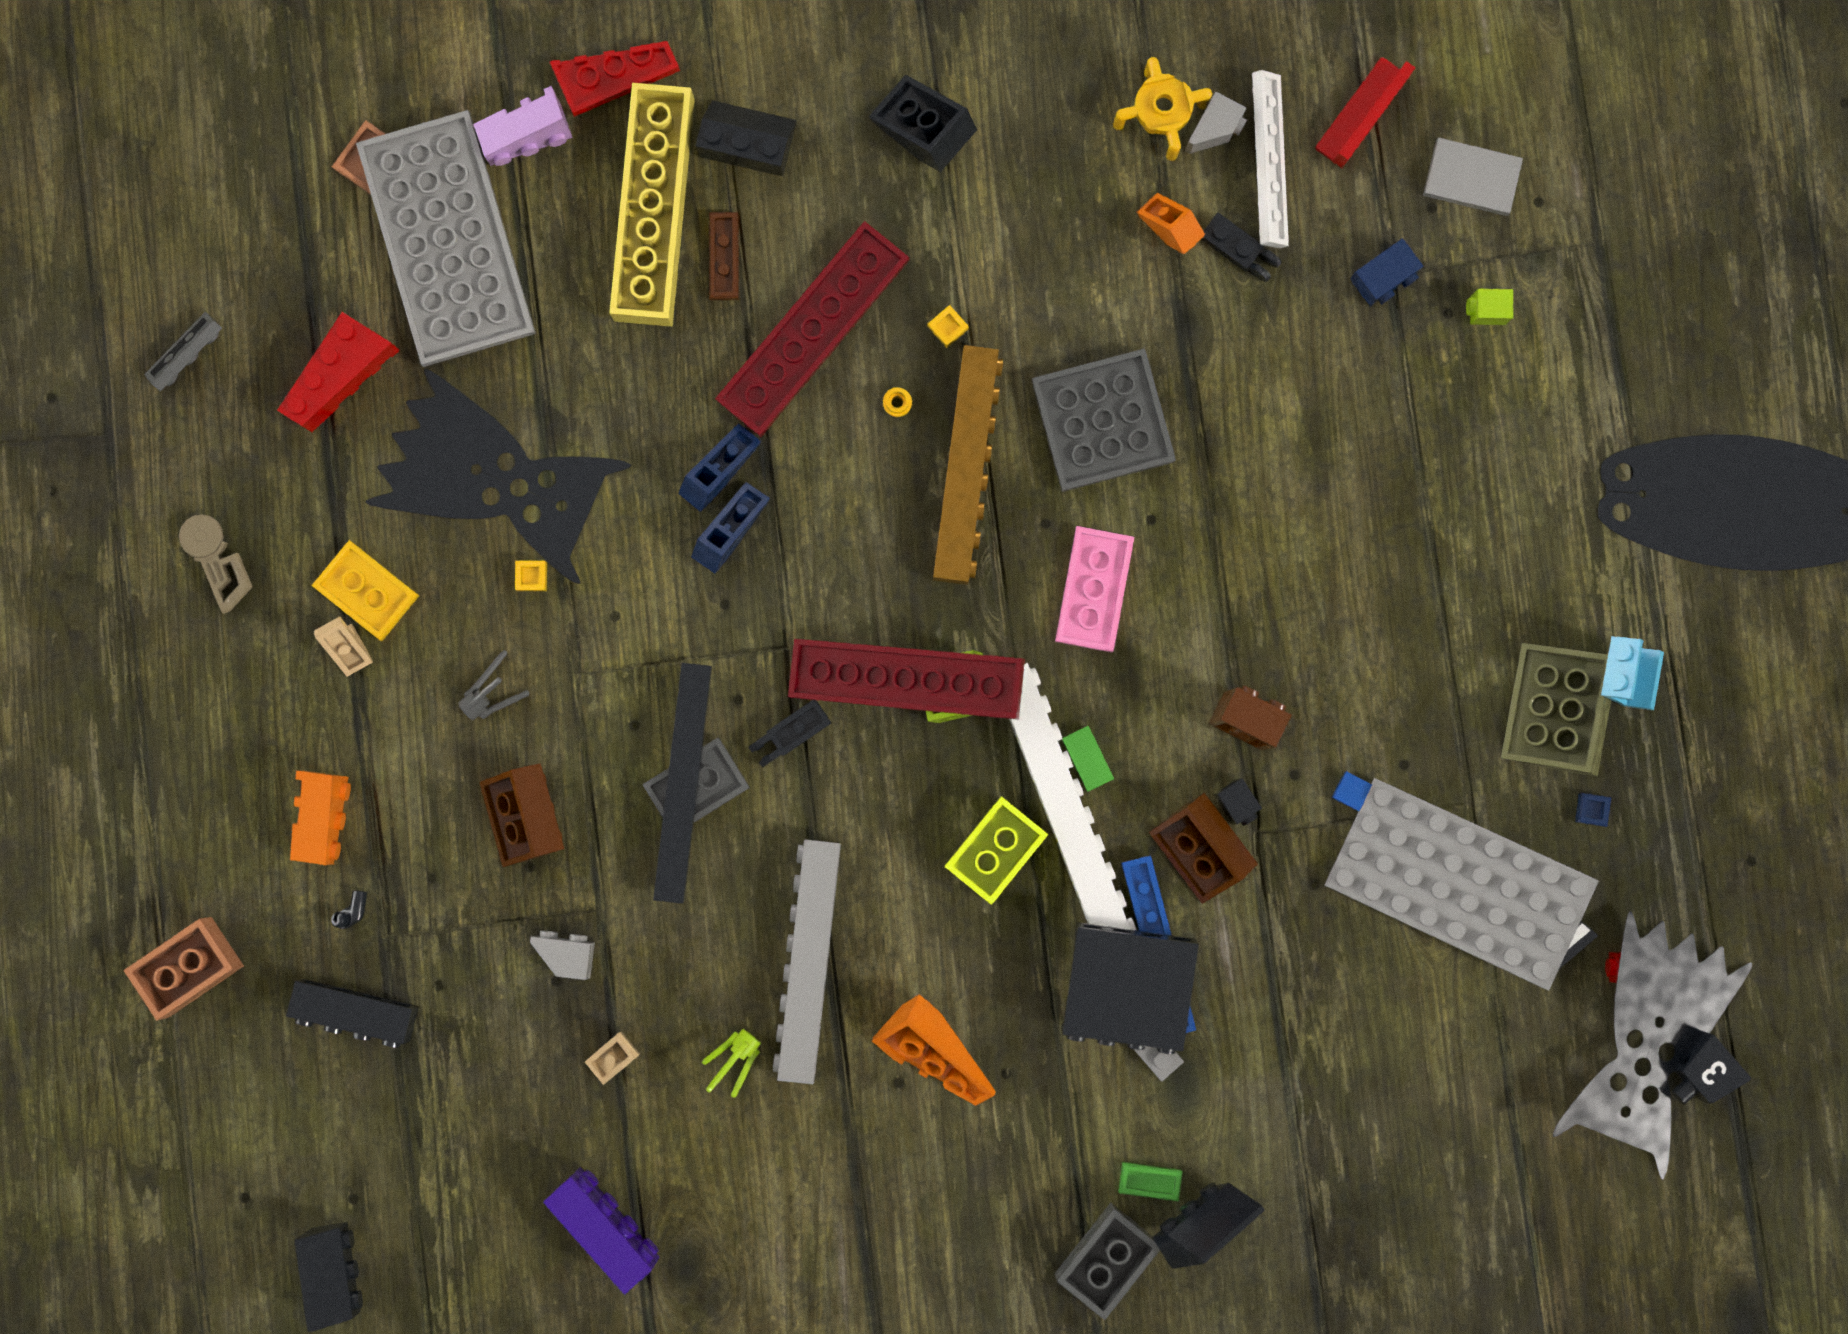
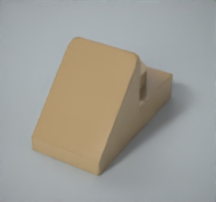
[314,616,373,677]
[585,1031,640,1085]

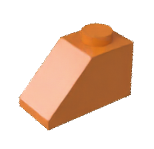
[1137,193,1205,254]

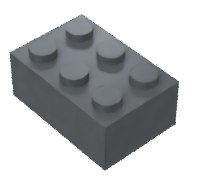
[1055,1203,1160,1320]

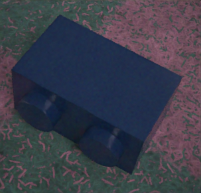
[1350,238,1423,307]

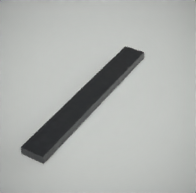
[653,663,712,904]

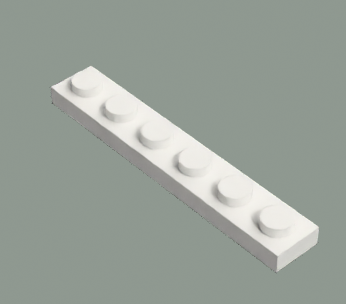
[1252,70,1289,248]

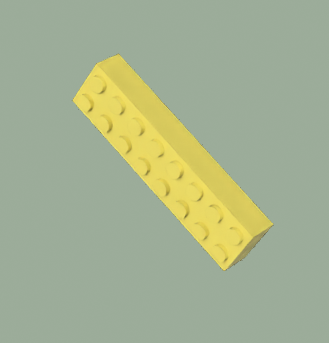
[609,83,694,327]

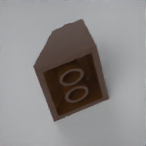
[479,763,564,867]
[1149,793,1258,904]

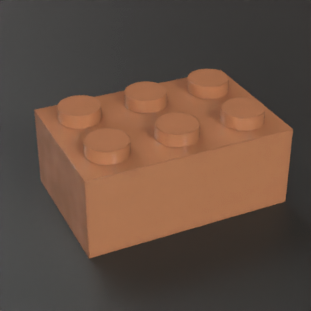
[123,917,244,1021]

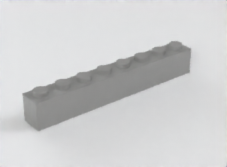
[773,839,841,1084]

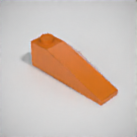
[872,994,996,1106]

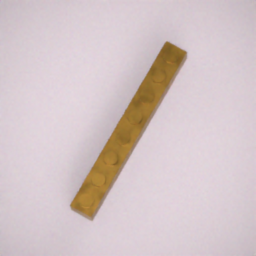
[933,345,1003,585]

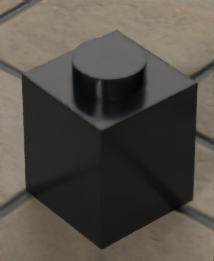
[1213,778,1262,826]

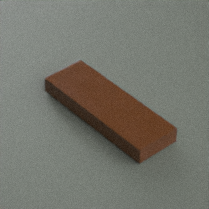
[709,212,739,301]

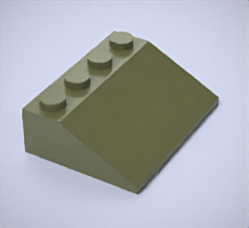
[1501,643,1611,777]

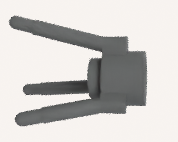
[458,650,529,720]

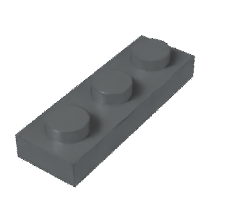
[144,311,222,391]

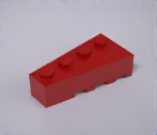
[277,312,400,432]

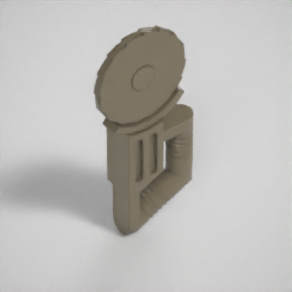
[179,514,253,614]

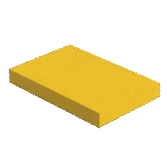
[312,540,419,641]

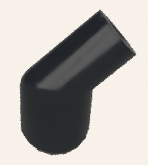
[331,890,367,929]

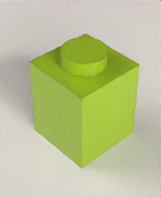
[1466,289,1513,325]

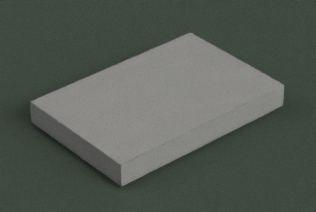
[1423,138,1523,216]

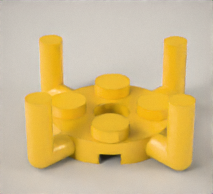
[1113,57,1212,161]

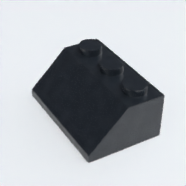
[695,100,797,177]
[1152,1182,1265,1269]
[294,1222,363,1332]

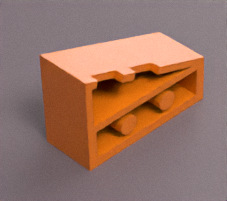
[290,770,351,865]

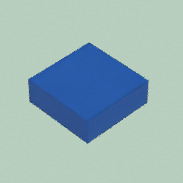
[1331,771,1372,811]

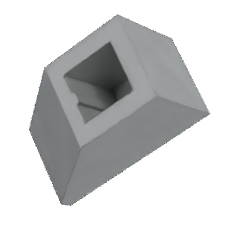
[530,930,595,980]

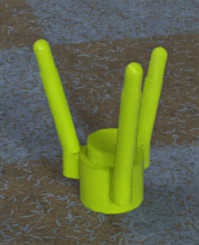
[702,1029,761,1098]

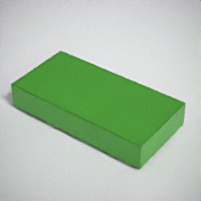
[1062,726,1114,792]
[1118,1161,1183,1201]

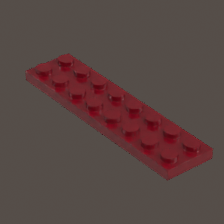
[715,221,909,438]
[788,639,1025,720]

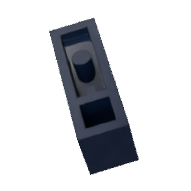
[678,423,761,512]
[691,482,770,574]

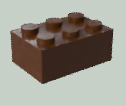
[1208,685,1292,750]

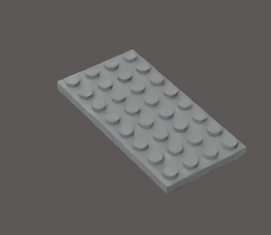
[356,110,536,367]
[1324,778,1599,991]

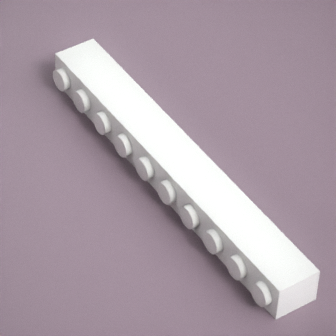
[1009,663,1136,930]

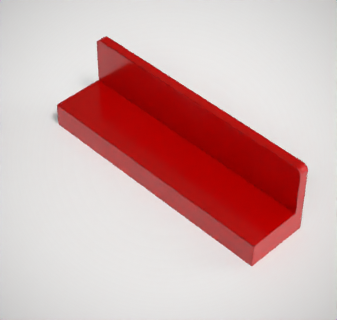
[1315,57,1416,168]

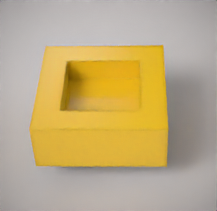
[928,305,969,348]
[515,561,547,591]

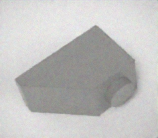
[1185,92,1247,153]

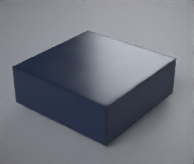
[1575,793,1611,827]

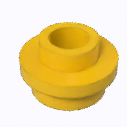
[883,387,912,417]

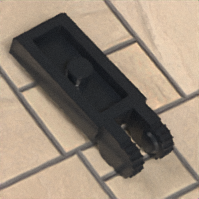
[1201,212,1282,282]
[748,700,832,768]

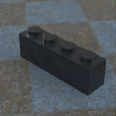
[286,979,419,1048]

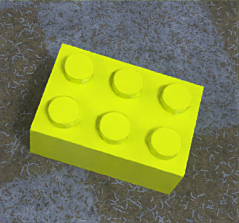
[945,796,1048,905]

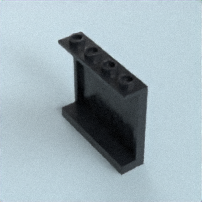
[1061,922,1199,1054]

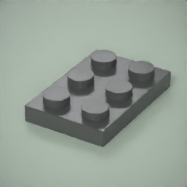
[642,737,750,823]

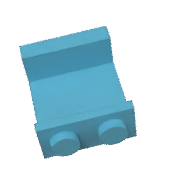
[1601,636,1664,710]

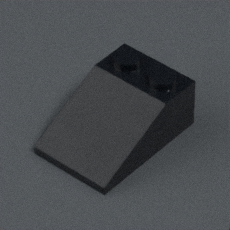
[869,75,977,172]

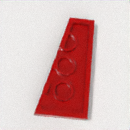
[549,41,680,117]

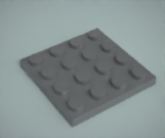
[1031,349,1176,492]

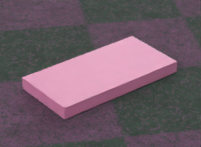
[1055,526,1134,653]

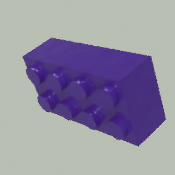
[543,1167,659,1295]

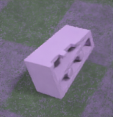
[473,86,572,166]

